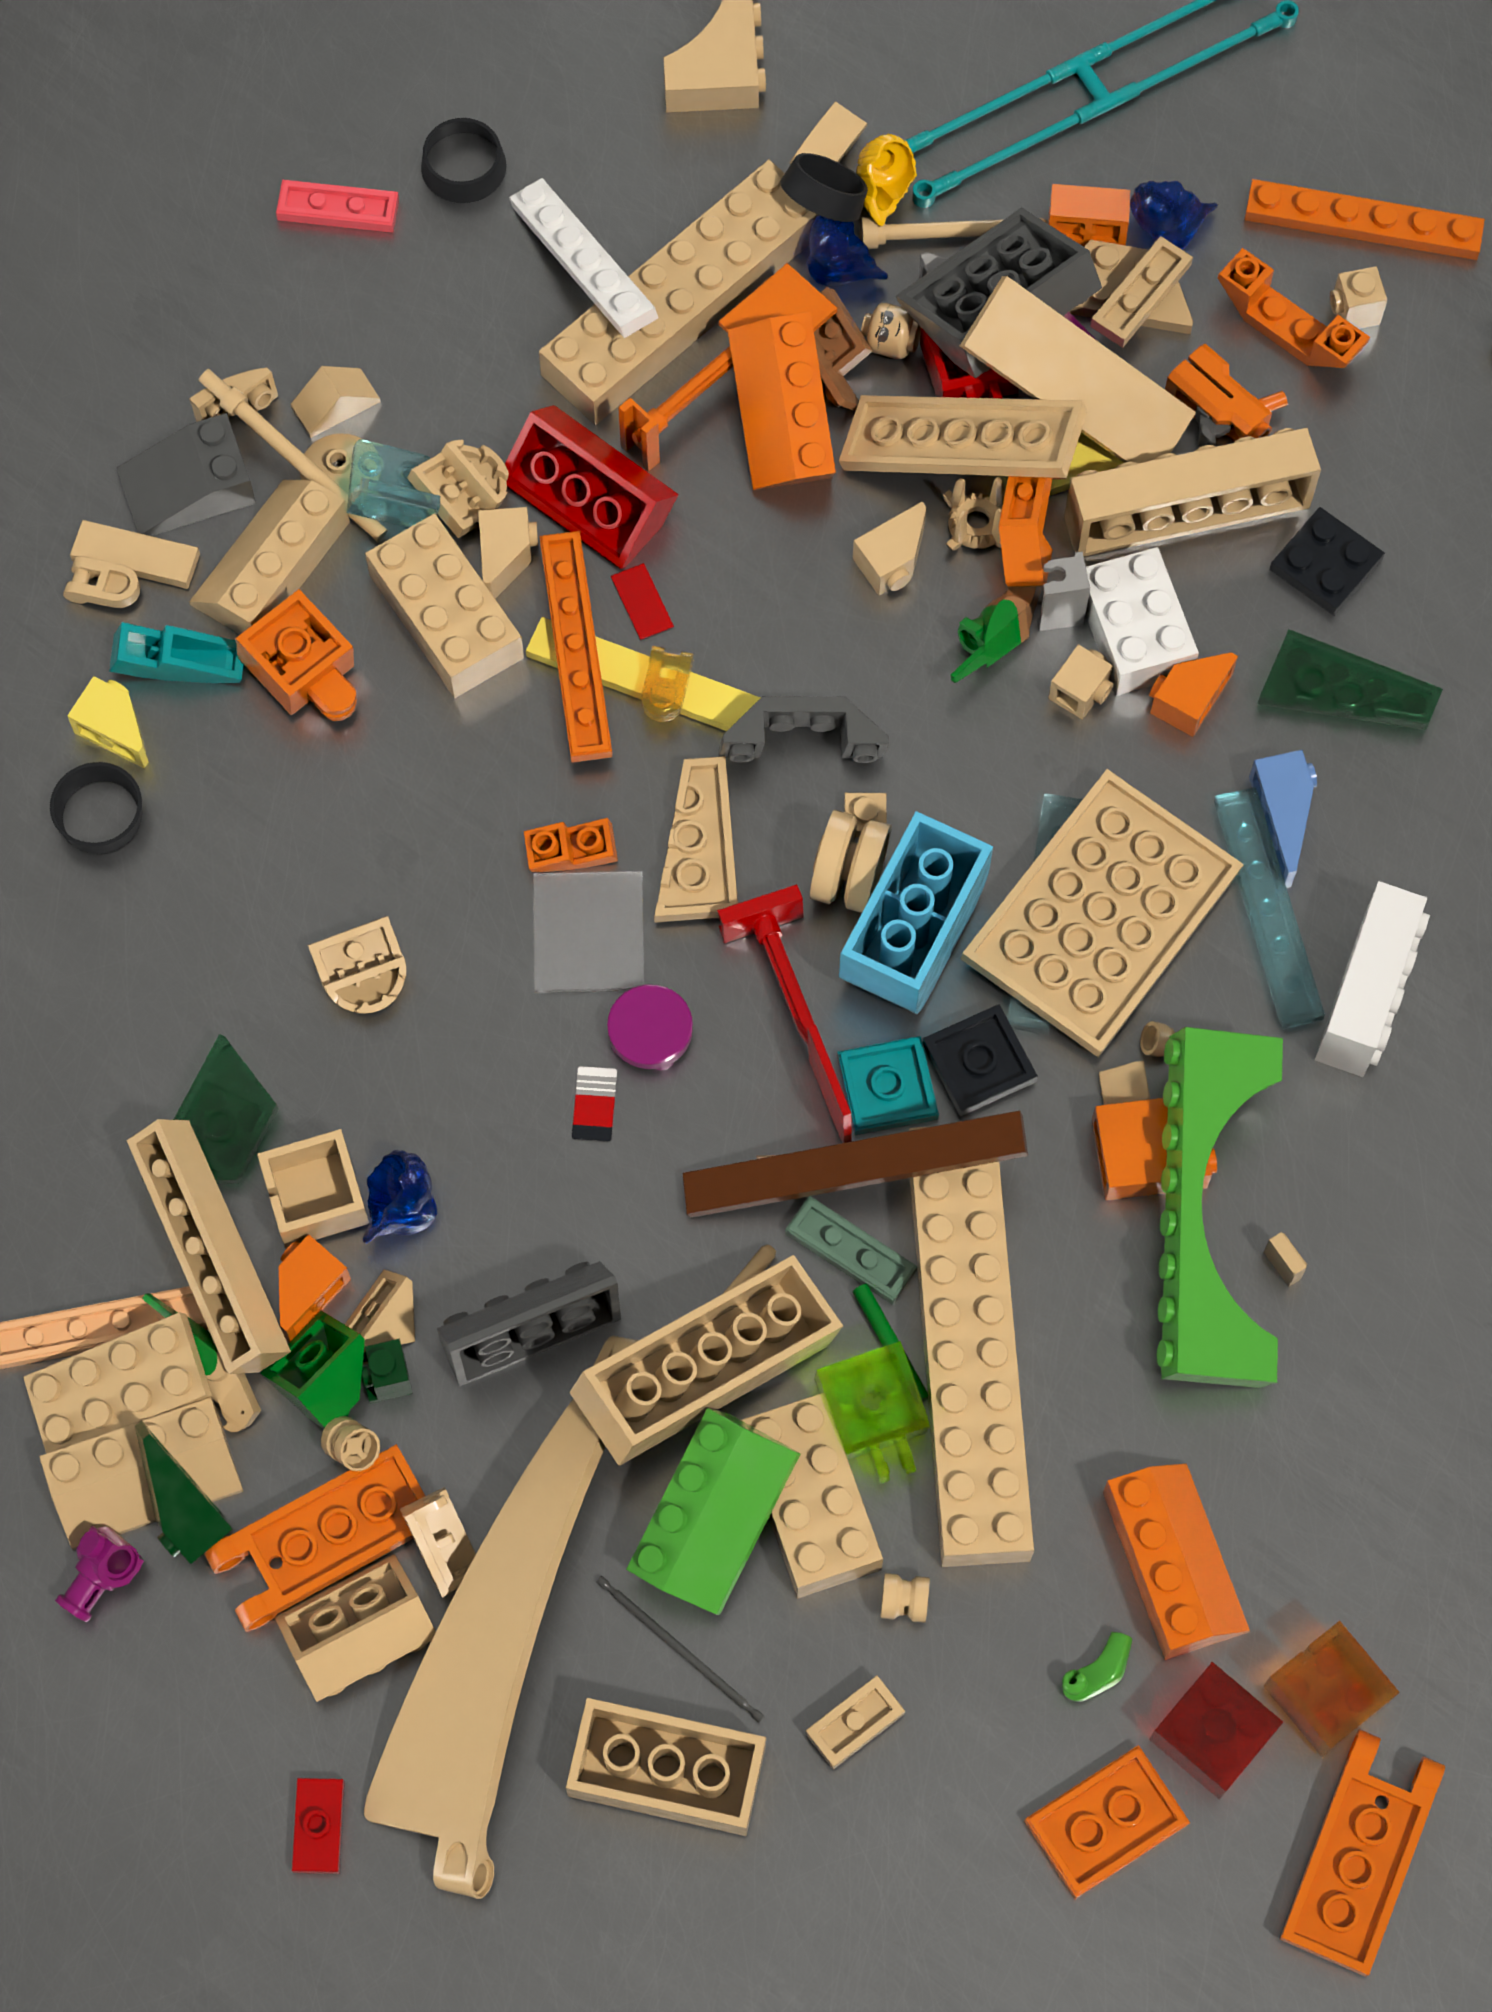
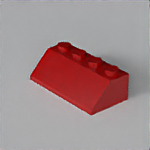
[505,405,679,569]

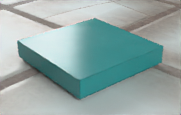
[837,1036,939,1136]

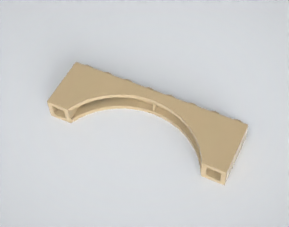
[663,0,766,113]

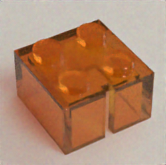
[1264,1620,1400,1758]

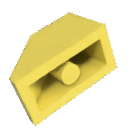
[68,676,149,769]

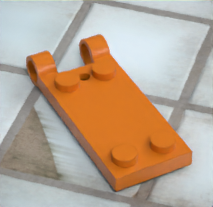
[204,1444,425,1632]
[1279,1729,1445,1977]

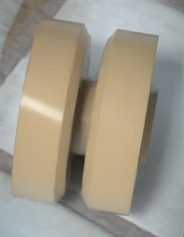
[810,810,892,913]

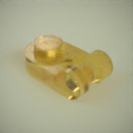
[642,646,694,722]

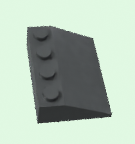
[896,207,1102,378]
[437,1261,621,1387]

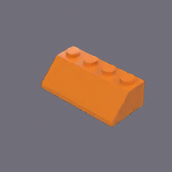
[727,312,836,490]
[1103,1463,1250,1660]

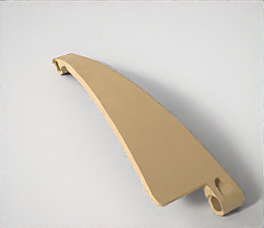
[364,1336,639,1899]

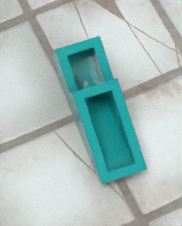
[109,622,243,683]

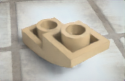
[789,101,868,165]
[189,367,278,422]

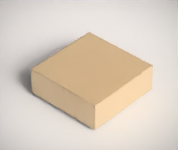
[1263,1232,1307,1287]

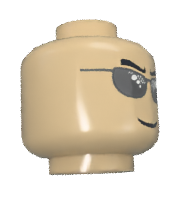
[861,303,921,359]

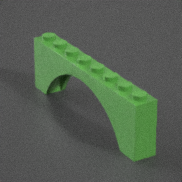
[1157,1027,1283,1388]

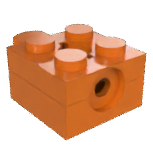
[235,589,357,721]

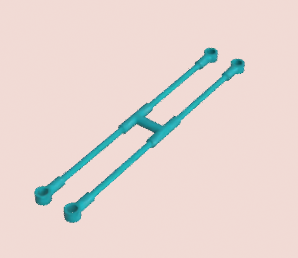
[904,0,1299,208]

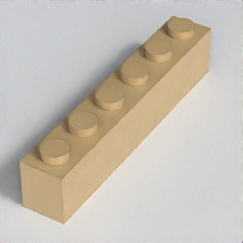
[126,1119,291,1374]

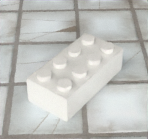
[1315,881,1430,1077]

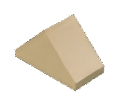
[291,366,380,438]

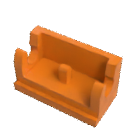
[1048,184,1131,246]

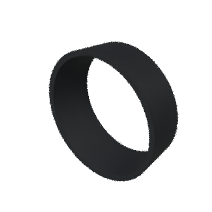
[421,118,507,203]
[780,153,868,222]
[50,762,142,854]

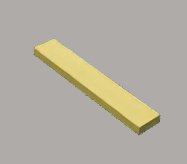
[526,617,761,731]

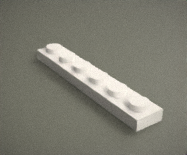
[509,178,658,338]

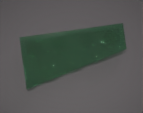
[1257,629,1443,730]

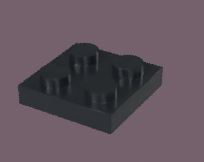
[1269,507,1385,616]
[922,1004,1038,1117]

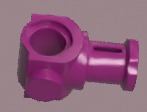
[55,1525,144,1622]

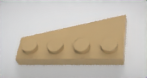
[654,756,738,922]

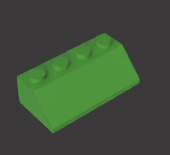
[626,1408,801,1615]

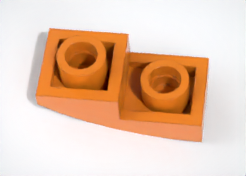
[524,818,618,872]

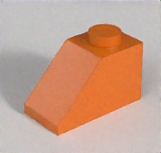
[1149,652,1238,737]
[278,1234,351,1342]

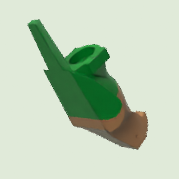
[950,584,1041,683]

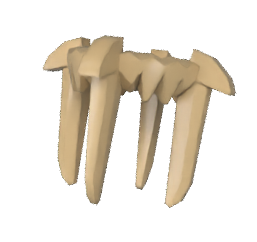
[943,477,1006,551]

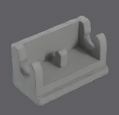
[1037,551,1090,631]

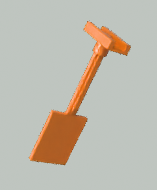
[618,263,837,472]

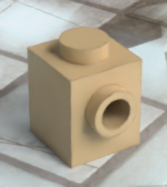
[1329,266,1387,329]
[1048,644,1114,720]

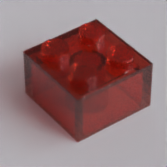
[1149,1662,1283,1800]

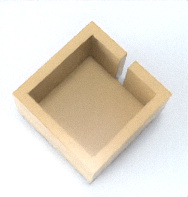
[257,1129,369,1248]

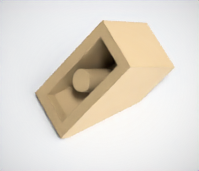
[853,502,926,596]
[478,507,538,599]

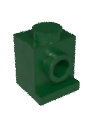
[362,1338,413,1404]

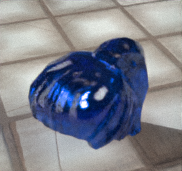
[1130,180,1218,250]
[807,215,888,286]
[362,1150,437,1243]

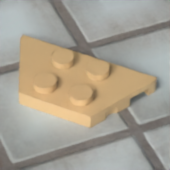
[1069,240,1193,335]

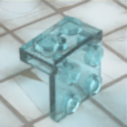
[347,439,441,527]

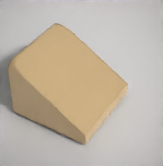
[1098,1061,1150,1105]

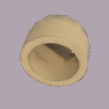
[1140,1021,1175,1057]

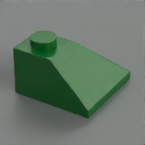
[260,1310,365,1429]

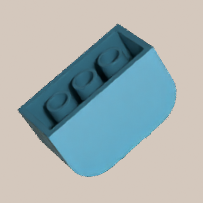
[839,811,993,1014]

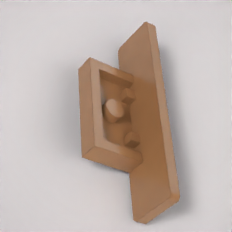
[763,277,873,411]

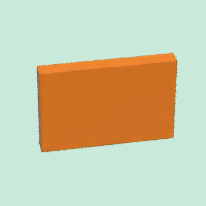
[1024,1745,1190,1900]

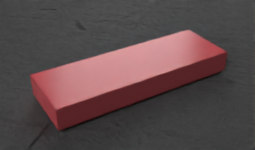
[276,179,399,233]

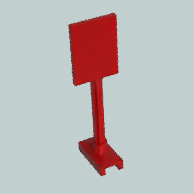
[717,884,852,1143]

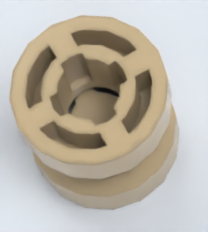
[321,1416,380,1471]
[880,1573,930,1623]

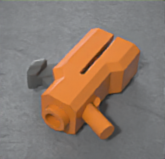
[1165,343,1288,447]

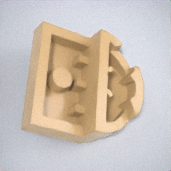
[407,440,509,538]
[307,916,406,1013]

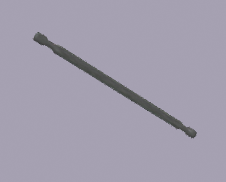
[596,1576,765,1723]

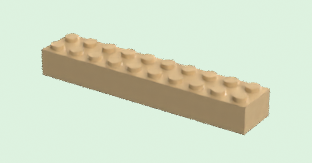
[909,1126,1034,1567]

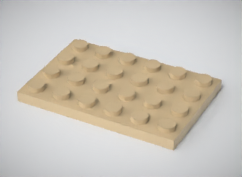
[960,769,1244,1058]

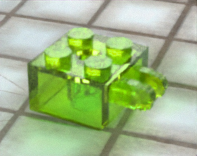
[814,1341,930,1483]

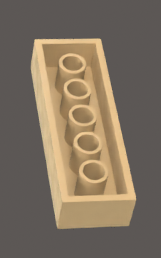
[1064,428,1321,557]
[569,1255,843,1466]

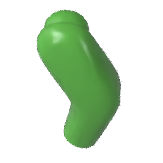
[1062,1632,1133,1702]

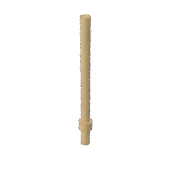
[198,369,388,542]

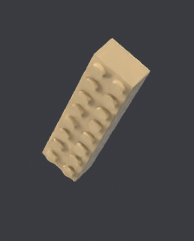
[539,159,824,426]

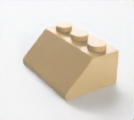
[274,1554,436,1702]

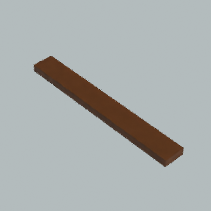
[683,1110,1028,1218]

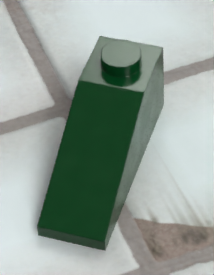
[135,1420,233,1564]

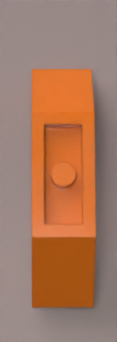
[1218,248,1370,368]
[999,476,1066,587]

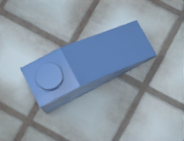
[1249,750,1317,889]

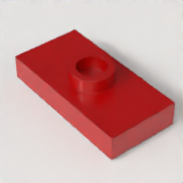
[292,1778,345,1874]

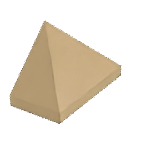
[345,1269,415,1352]

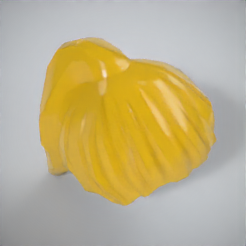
[856,133,917,226]

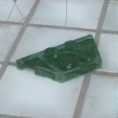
[141,1034,279,1184]

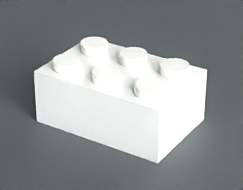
[1085,547,1199,696]

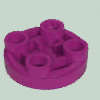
[607,984,693,1071]

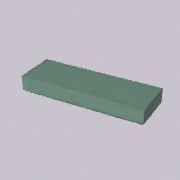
[785,1196,917,1305]

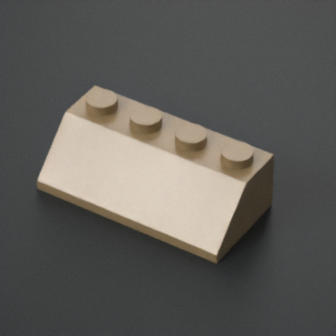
[189,480,350,635]
[39,1397,244,1551]

